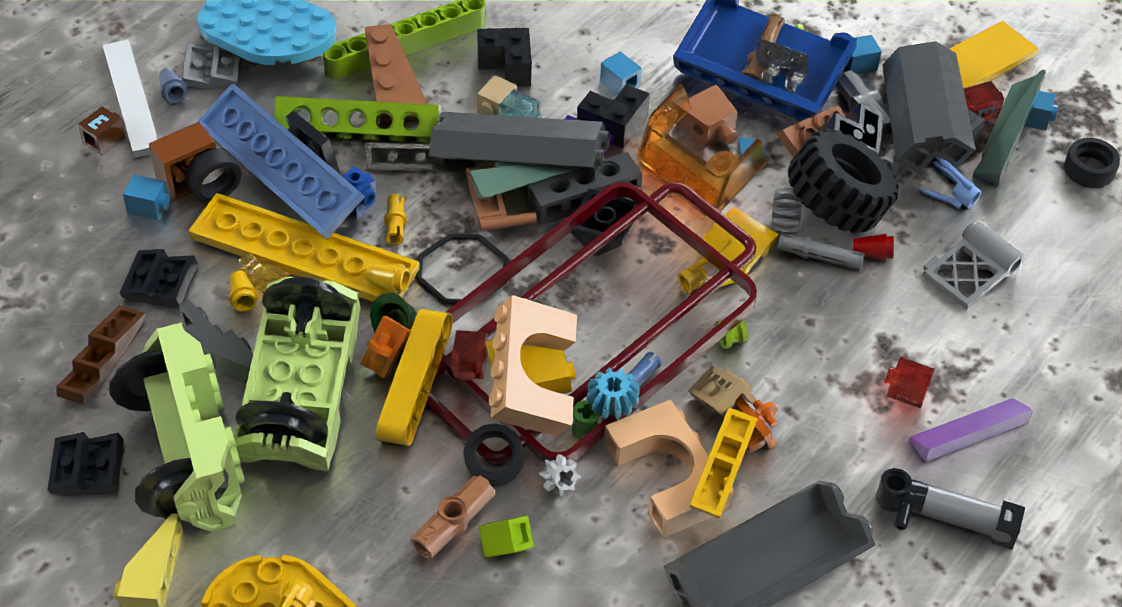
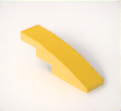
[689,407,758,519]

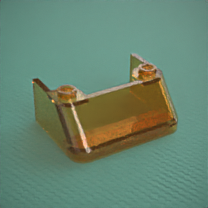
[637,84,767,216]

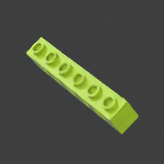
[275,96,441,143]

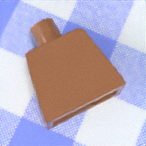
[674,85,739,145]

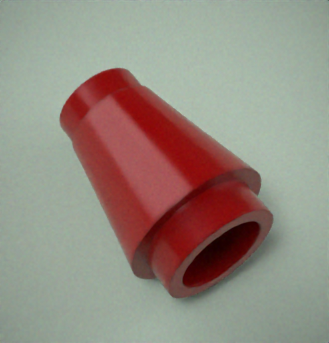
[853,233,894,261]

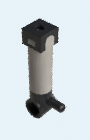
[876,468,1025,550]

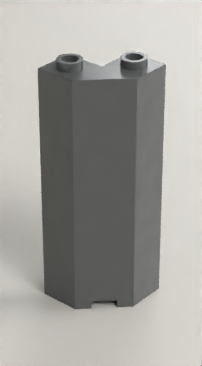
[882,41,976,173]
[429,112,610,174]
[664,480,876,607]

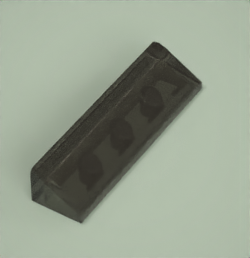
[365,143,475,173]

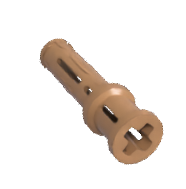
[741,13,785,81]

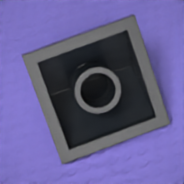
[570,189,638,257]

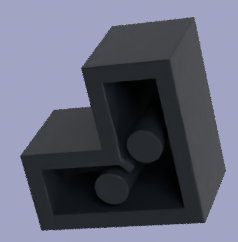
[477,27,532,87]
[577,84,650,149]
[818,103,884,156]

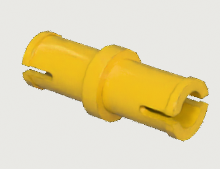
[384,194,407,246]

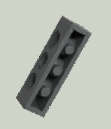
[527,152,642,225]

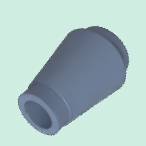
[159,68,187,103]

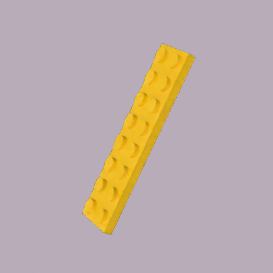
[188,193,420,302]

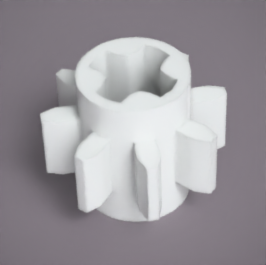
[539,454,581,496]

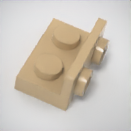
[688,365,756,415]

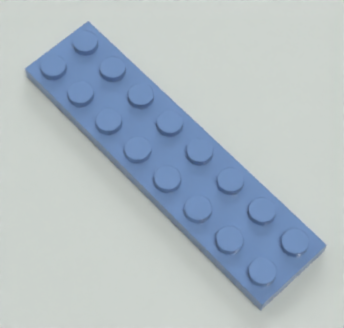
[196,83,365,239]

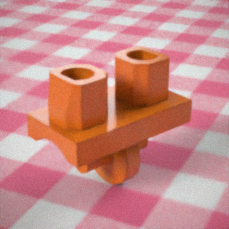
[360,316,411,379]
[723,395,778,453]

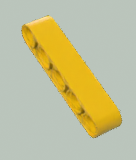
[376,309,453,446]

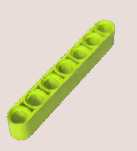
[323,0,486,80]

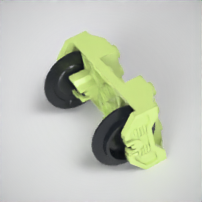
[234,276,360,471]

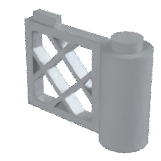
[924,222,1025,309]

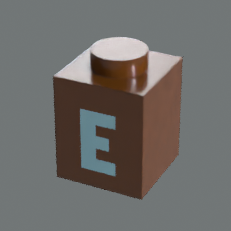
[78,106,125,156]

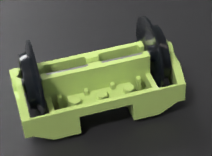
[109,323,245,532]

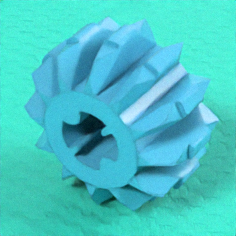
[587,367,640,420]

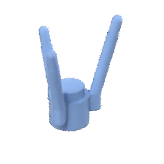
[921,156,981,209]

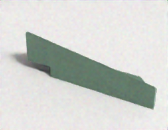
[973,70,1046,185]
[469,155,605,199]

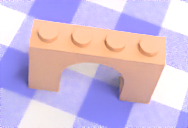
[489,295,577,437]
[604,399,734,538]

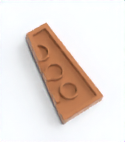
[365,24,428,125]

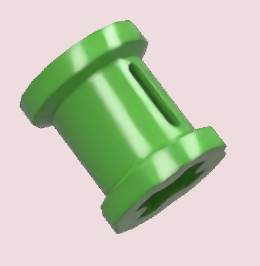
[572,400,600,439]

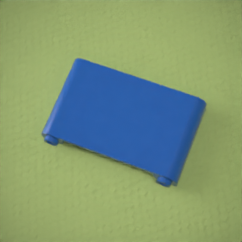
[673,0,857,121]

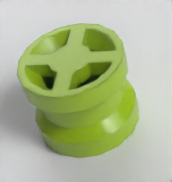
[715,320,749,349]

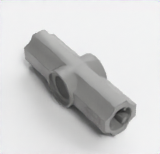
[836,70,892,140]

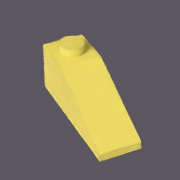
[114,513,183,607]

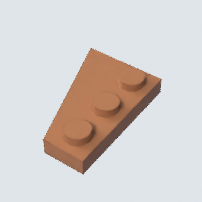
[776,105,846,158]

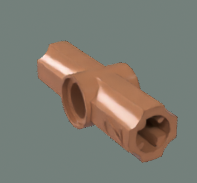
[410,475,495,559]

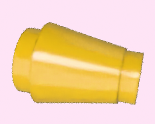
[365,264,411,293]
[229,271,258,312]

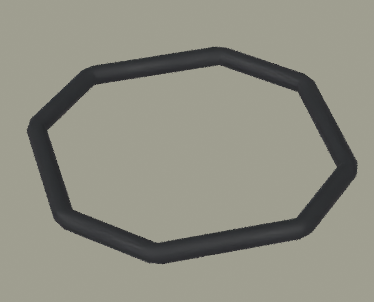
[416,233,509,305]

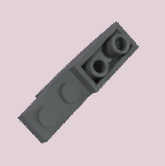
[179,299,253,384]

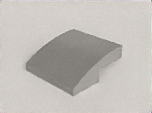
[182,42,240,88]

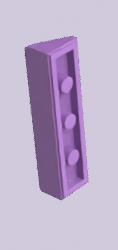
[909,398,1033,463]

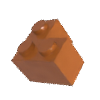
[149,122,216,202]

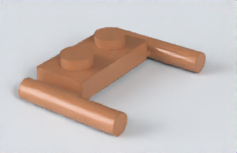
[466,164,537,231]

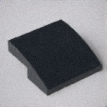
[119,249,198,307]
[47,432,124,495]

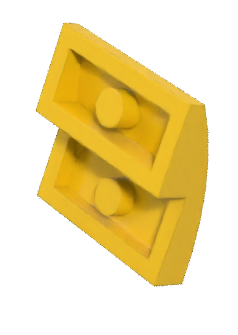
[702,207,780,274]

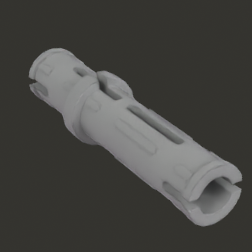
[777,232,864,271]

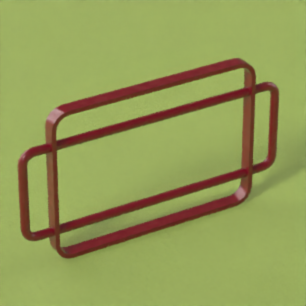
[426,182,757,464]

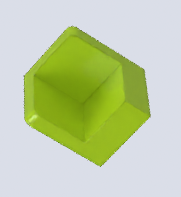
[478,515,534,557]

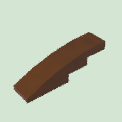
[56,305,145,405]

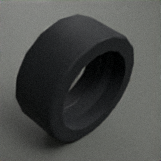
[1064,138,1120,188]
[185,149,242,203]
[463,423,525,487]

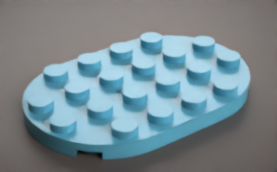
[197,0,337,65]

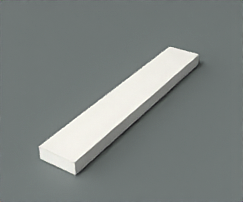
[103,40,158,158]

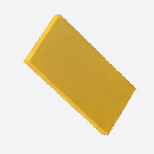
[950,20,1039,95]

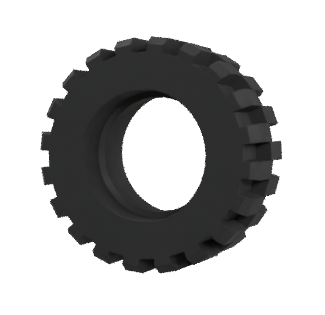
[788,129,899,234]

